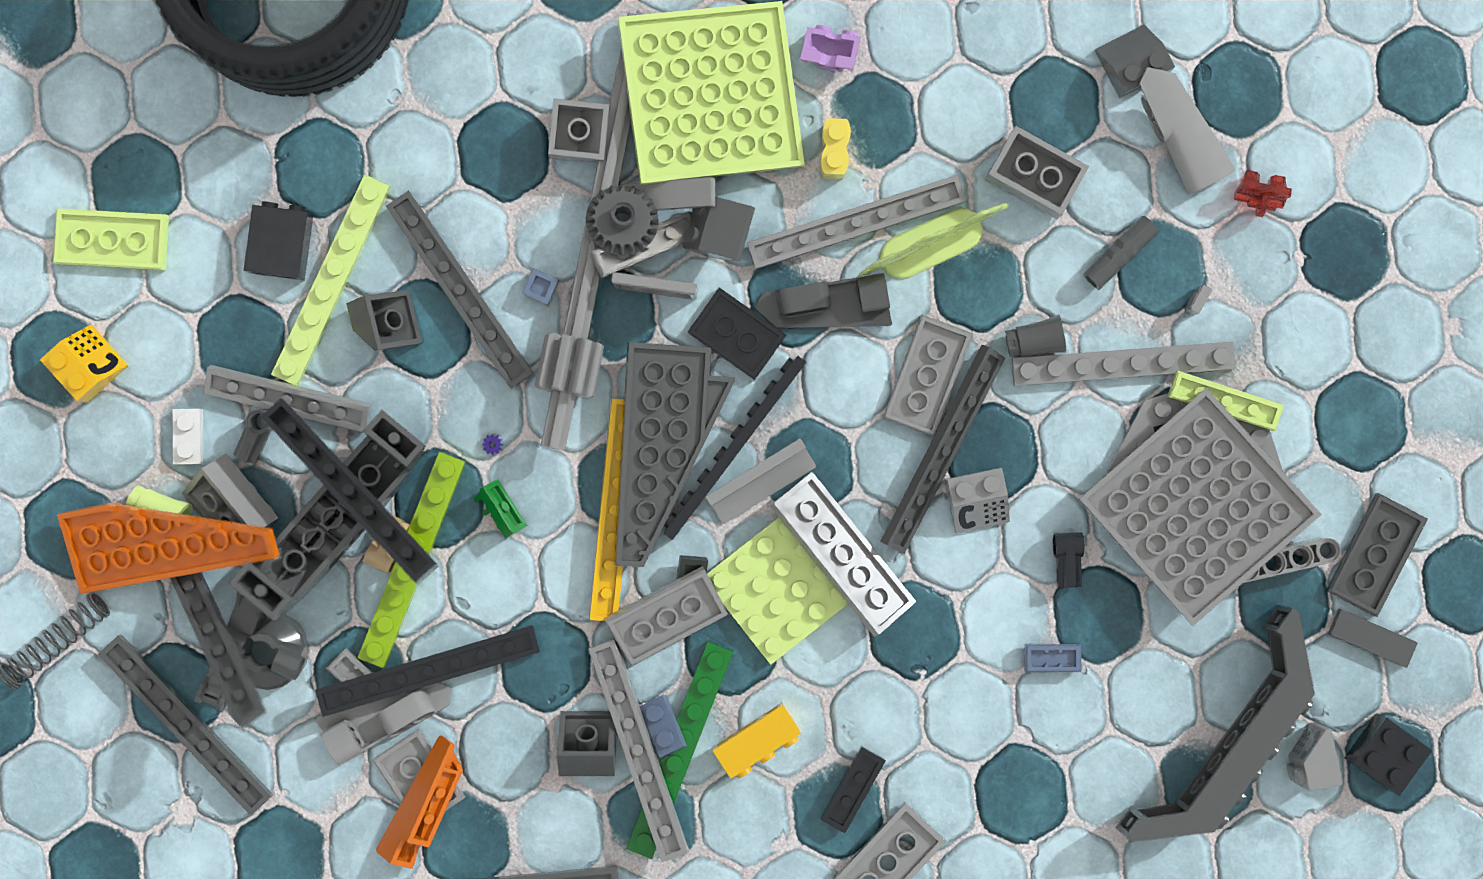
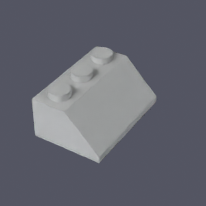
[182,454,278,528]

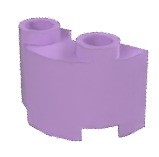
[800,25,861,72]

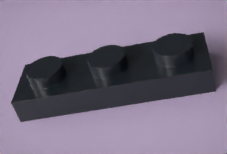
[820,746,886,833]

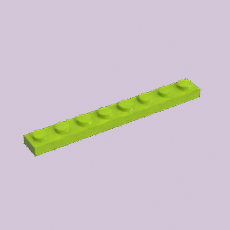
[358,452,466,668]

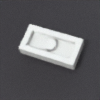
[173,409,204,464]

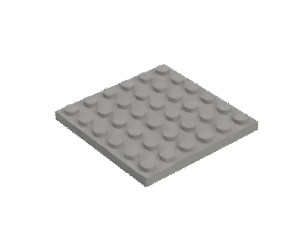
[1079,388,1322,626]

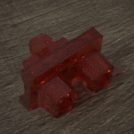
[1234,170,1292,217]

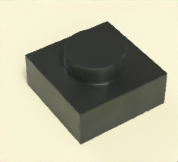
[676,555,708,580]

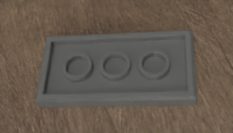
[1326,493,1428,617]

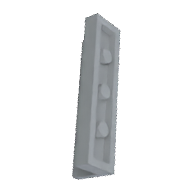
[706,438,816,524]

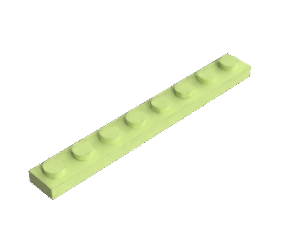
[271,174,391,386]

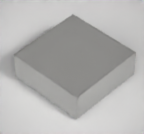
[1185,285,1212,316]

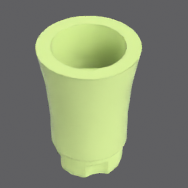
[126,486,193,515]

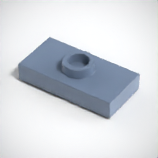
[1024,644,1081,672]

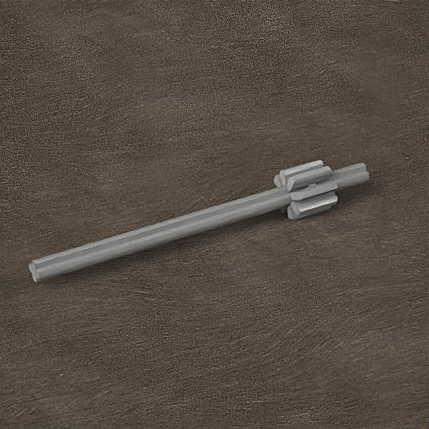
[535,12,643,451]

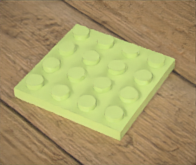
[707,517,848,664]

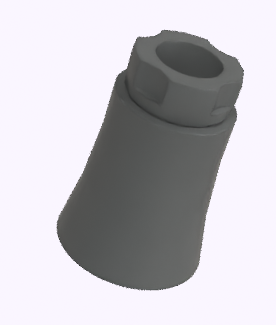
[1005,315,1066,357]

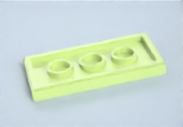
[53,208,169,271]

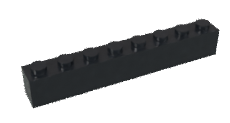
[260,398,439,585]

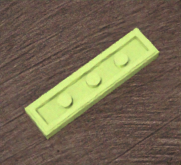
[1168,371,1284,431]

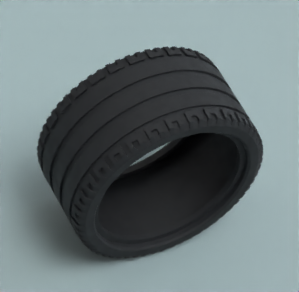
[153,0,409,97]

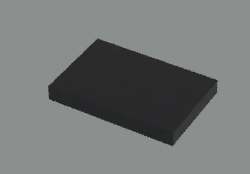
[687,287,787,380]

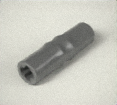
[1083,216,1159,290]

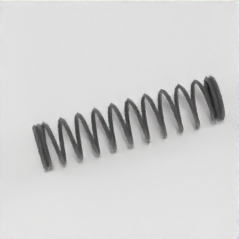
[0,592,110,690]

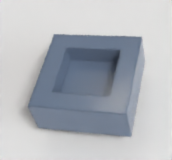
[522,268,559,305]

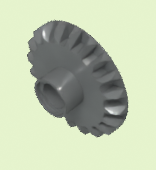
[586,184,659,256]

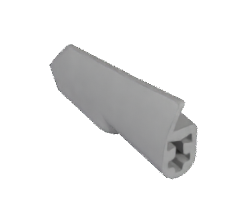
[1139,67,1235,194]
[316,682,452,766]

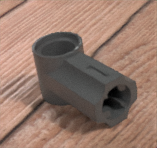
[233,409,273,464]

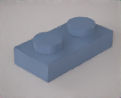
[640,695,687,758]

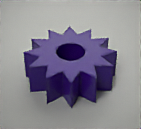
[481,434,504,456]

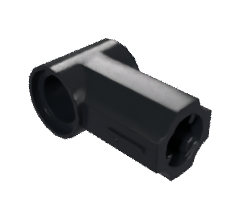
[1053,532,1084,588]

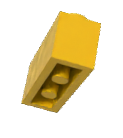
[712,702,801,779]

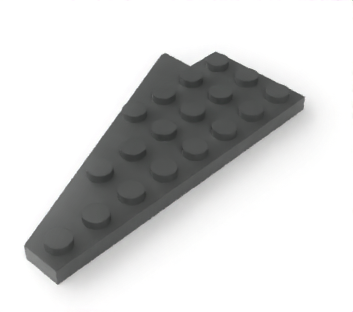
[614,342,735,567]

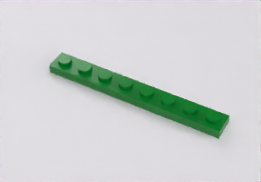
[626,641,733,859]

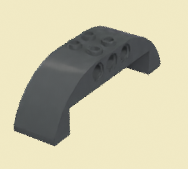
[229,410,426,621]

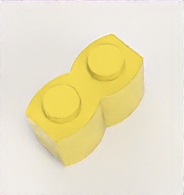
[820,118,851,180]

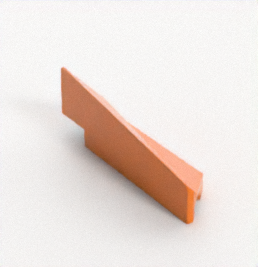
[376,735,463,869]

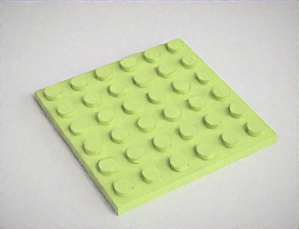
[617,1,805,185]

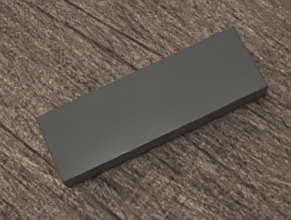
[1328,609,1418,668]

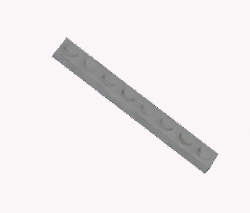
[747,175,966,270]
[1011,342,1236,386]
[589,639,690,863]

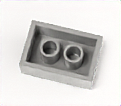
[985,126,1089,219]

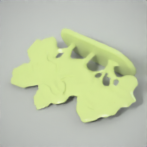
[857,203,1009,279]

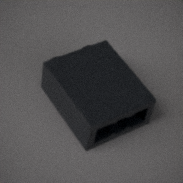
[243,201,314,281]

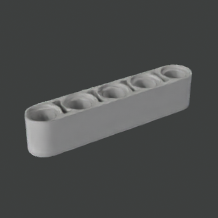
[1243,537,1341,583]

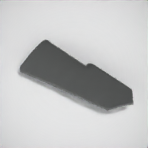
[755,273,892,328]

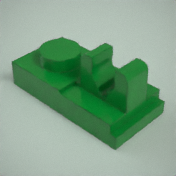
[474,479,528,539]

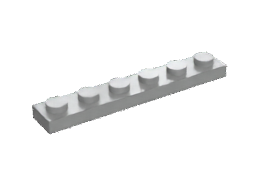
[203,365,372,433]

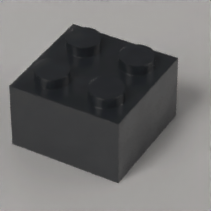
[1344,714,1432,796]

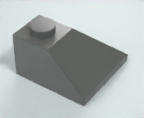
[346,290,423,351]

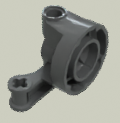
[195,591,309,712]

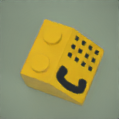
[40,325,129,403]

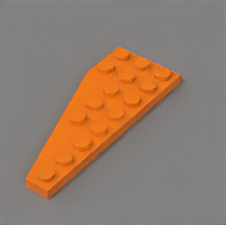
[57,503,280,594]

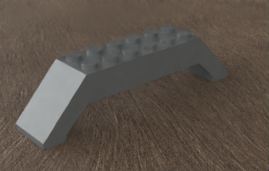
[1115,605,1315,842]

